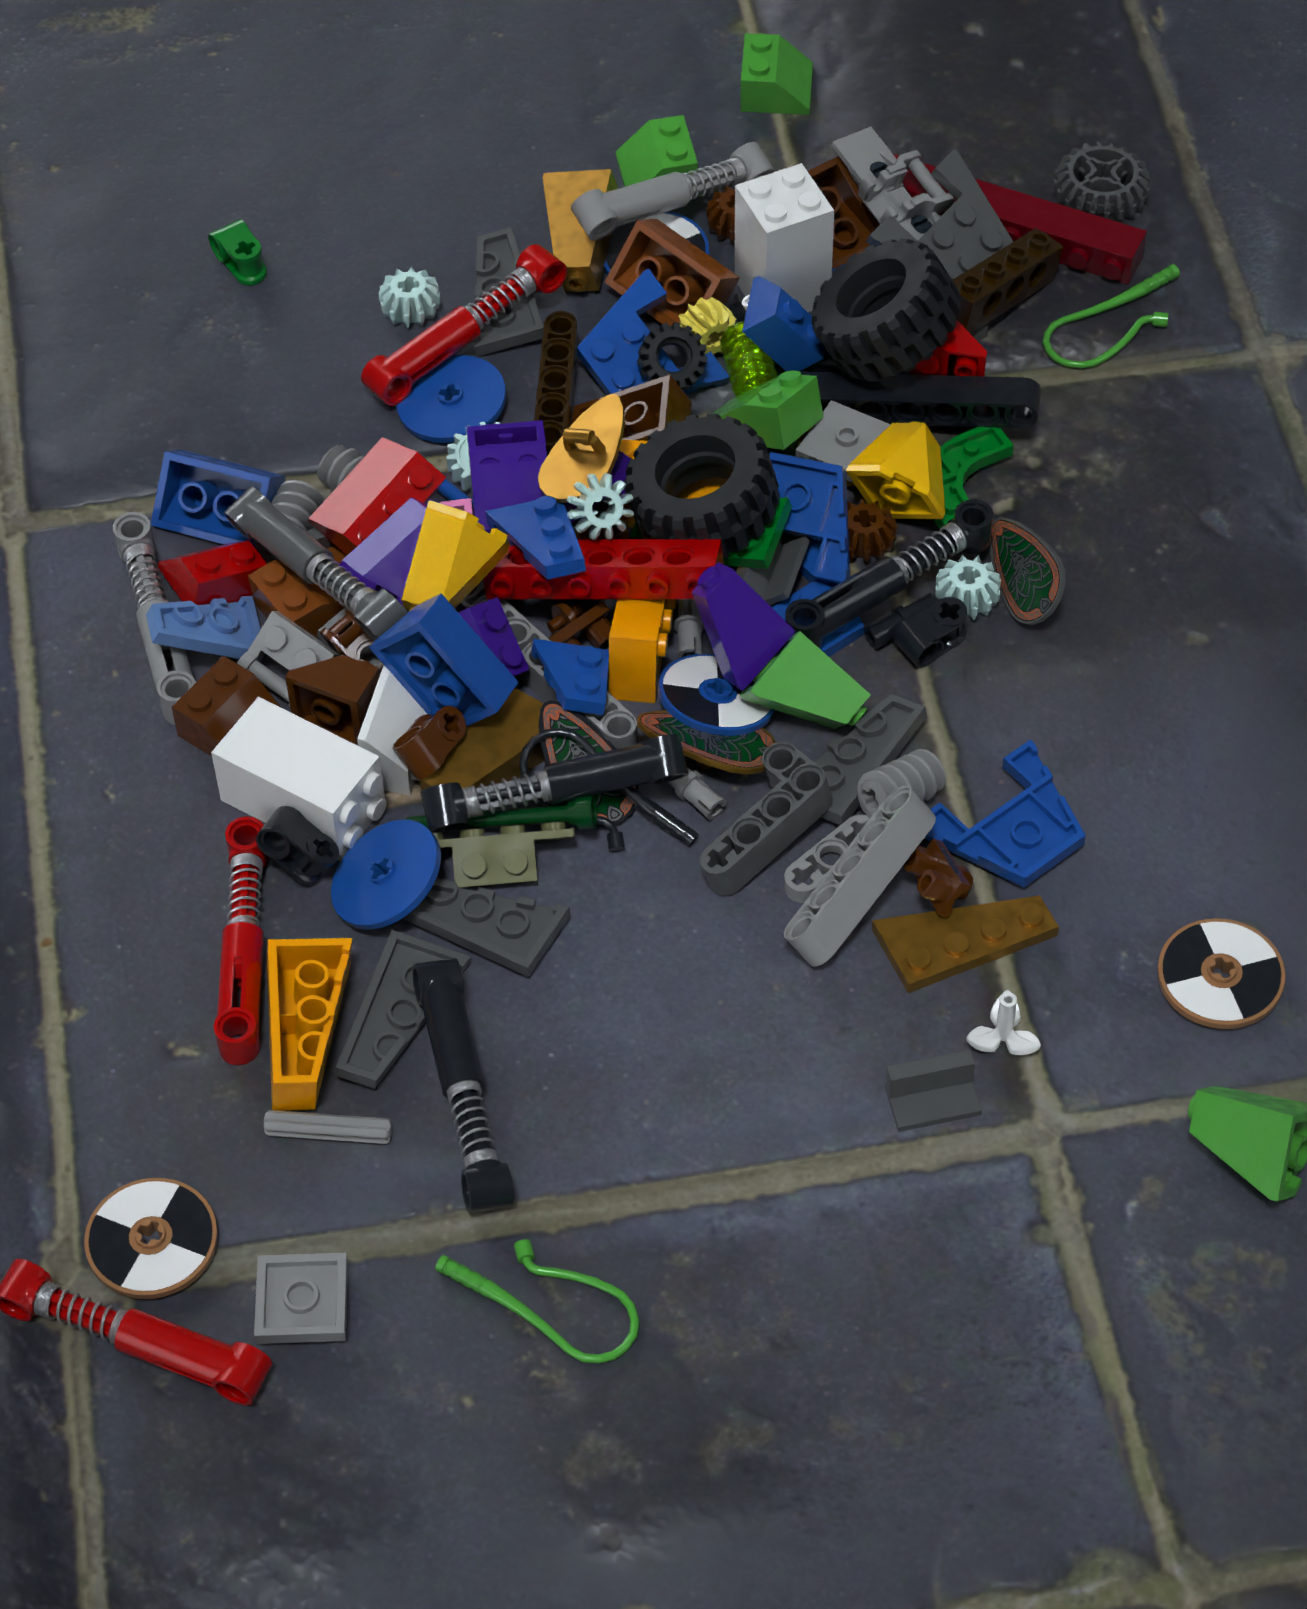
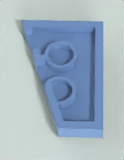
[146,596,265,662]

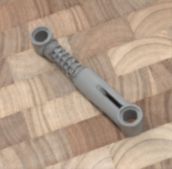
[571,142,776,240]
[113,512,196,725]

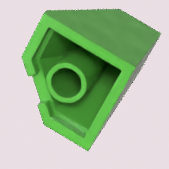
[740,631,871,729]
[1188,1086,1307,1202]

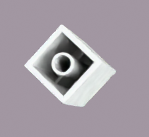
[735,163,834,312]
[211,697,387,861]

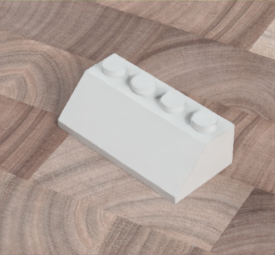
[357,665,427,795]

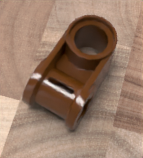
[320,606,384,674]
[392,706,466,780]

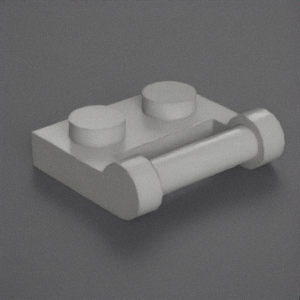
[237,611,340,707]

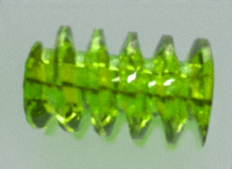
[720,321,777,397]

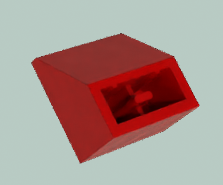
[910,320,987,376]

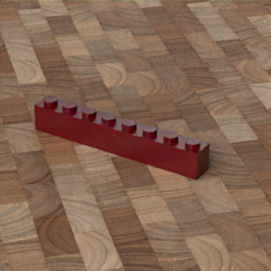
[892,153,1147,285]

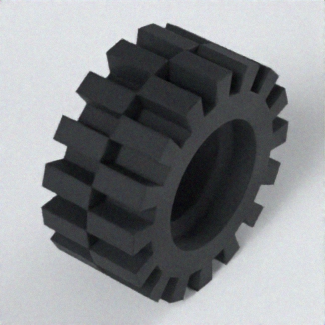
[637,322,707,391]

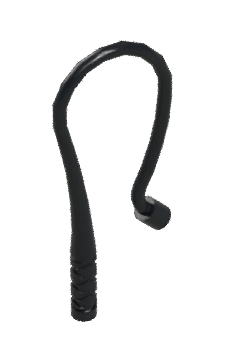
[519,728,699,852]

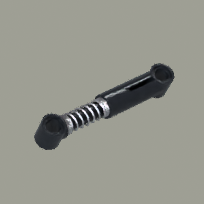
[785,499,993,648]
[420,734,689,833]
[412,958,514,1213]

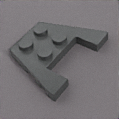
[865,149,1013,280]

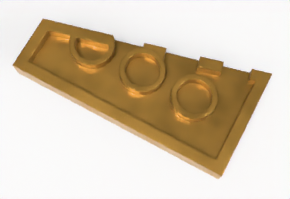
[872,895,1059,993]

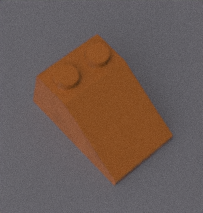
[248,546,363,639]

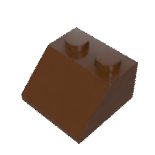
[285,655,380,745]
[171,656,282,757]

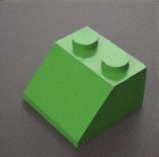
[741,33,813,115]
[615,115,698,187]

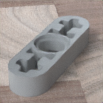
[784,815,870,903]

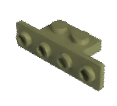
[433,822,575,888]

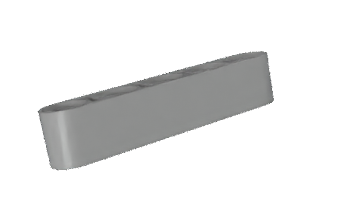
[784,786,936,966]

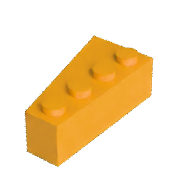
[608,599,677,703]
[267,938,353,1111]

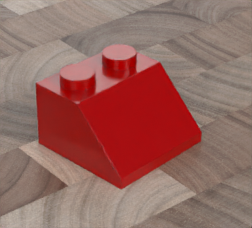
[158,540,267,605]

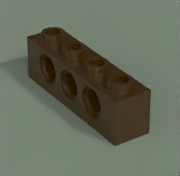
[953,228,1064,334]

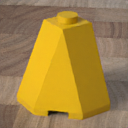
[846,422,945,519]
[401,500,510,611]

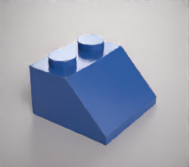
[742,276,826,372]

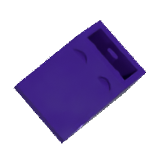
[466,420,547,533]

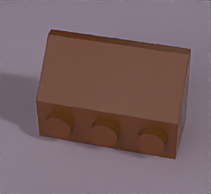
[604,219,740,325]

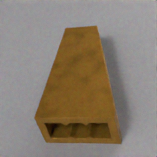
[543,169,618,292]
[420,688,544,791]

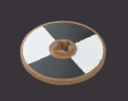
[1157,918,1285,1029]
[84,1178,218,1299]

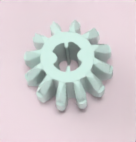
[379,266,441,328]
[567,473,634,540]
[935,554,1001,621]

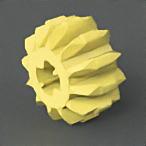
[678,297,737,355]

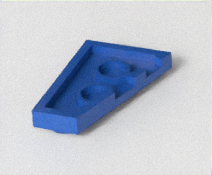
[485,496,586,579]

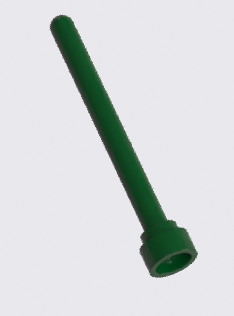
[405,795,597,830]

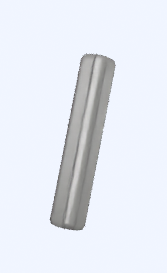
[264,1110,392,1144]

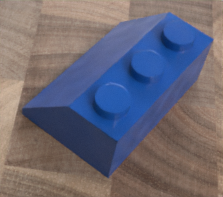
[151,450,286,551]
[369,593,519,726]

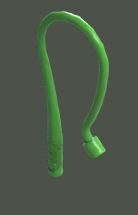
[1042,264,1180,369]
[435,1239,639,1364]

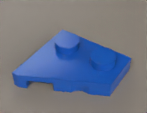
[531,639,609,715]

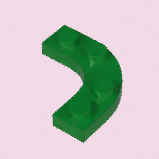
[933,427,1014,529]

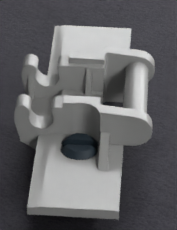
[831,127,955,240]

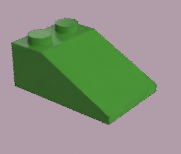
[712,371,824,450]

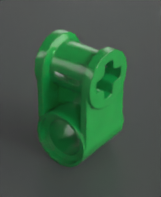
[208,219,267,285]

